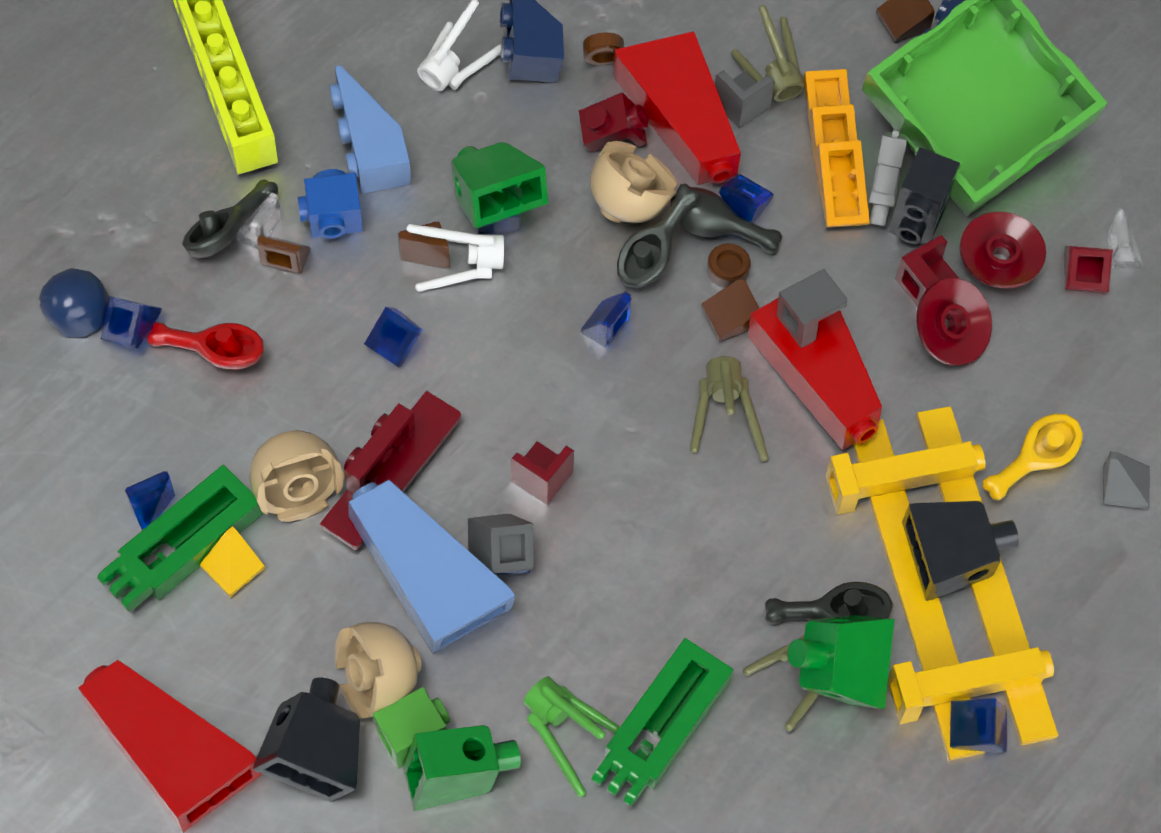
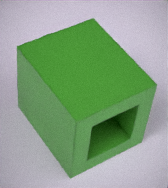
[373,687,451,769]

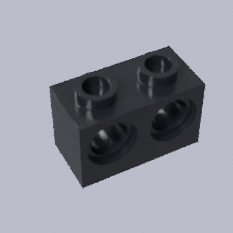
[889,147,960,245]

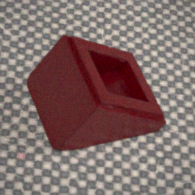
[1064,246,1113,292]

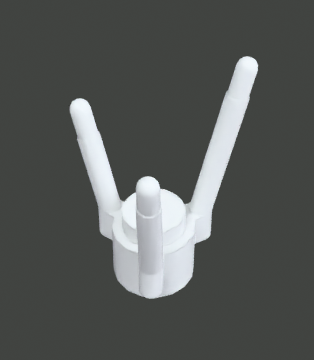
[417,0,501,91]
[406,224,504,292]

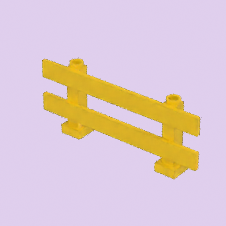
[825,406,1058,761]

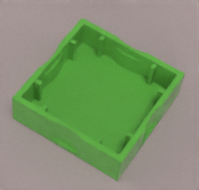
[862,0,1108,217]

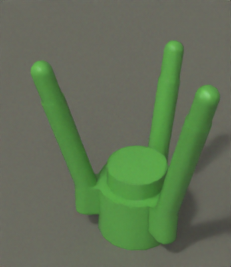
[523,676,620,797]

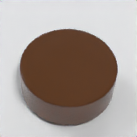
[583,32,624,66]
[707,243,751,288]

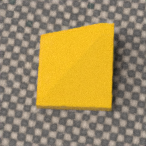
[200,526,265,598]

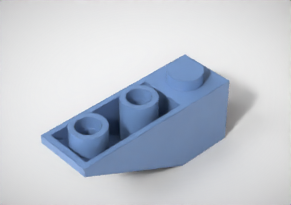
[329,65,411,194]

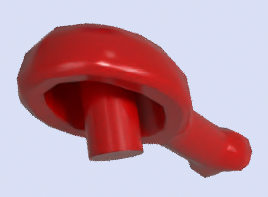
[146,322,264,370]

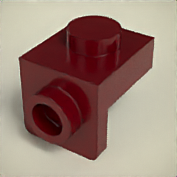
[579,92,648,152]

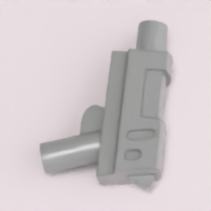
[869,130,907,226]

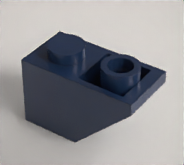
[500,0,564,83]

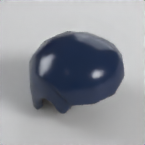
[39,268,111,338]

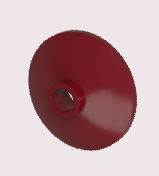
[960,212,1046,288]
[916,278,992,366]

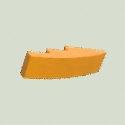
[803,69,870,228]

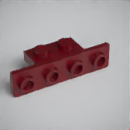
[319,390,461,550]

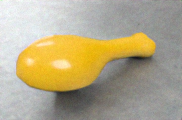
[982,413,1083,500]

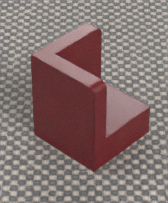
[895,235,960,307]
[510,441,574,505]

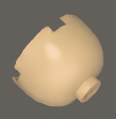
[590,141,677,223]
[249,430,344,522]
[335,622,421,719]

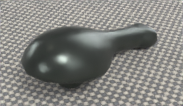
[182,179,278,258]
[617,183,701,288]
[671,187,782,254]
[765,581,894,625]

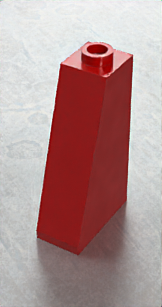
[613,31,741,185]
[748,297,882,450]
[78,660,262,832]

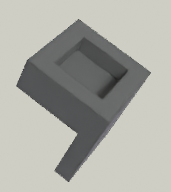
[715,70,775,129]
[777,269,847,348]
[468,514,534,574]

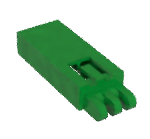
[97,464,264,611]
[591,638,734,807]

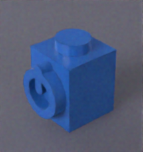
[298,169,363,238]

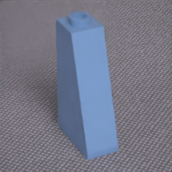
[348,480,515,654]

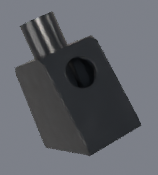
[902,501,1019,601]
[253,677,360,802]

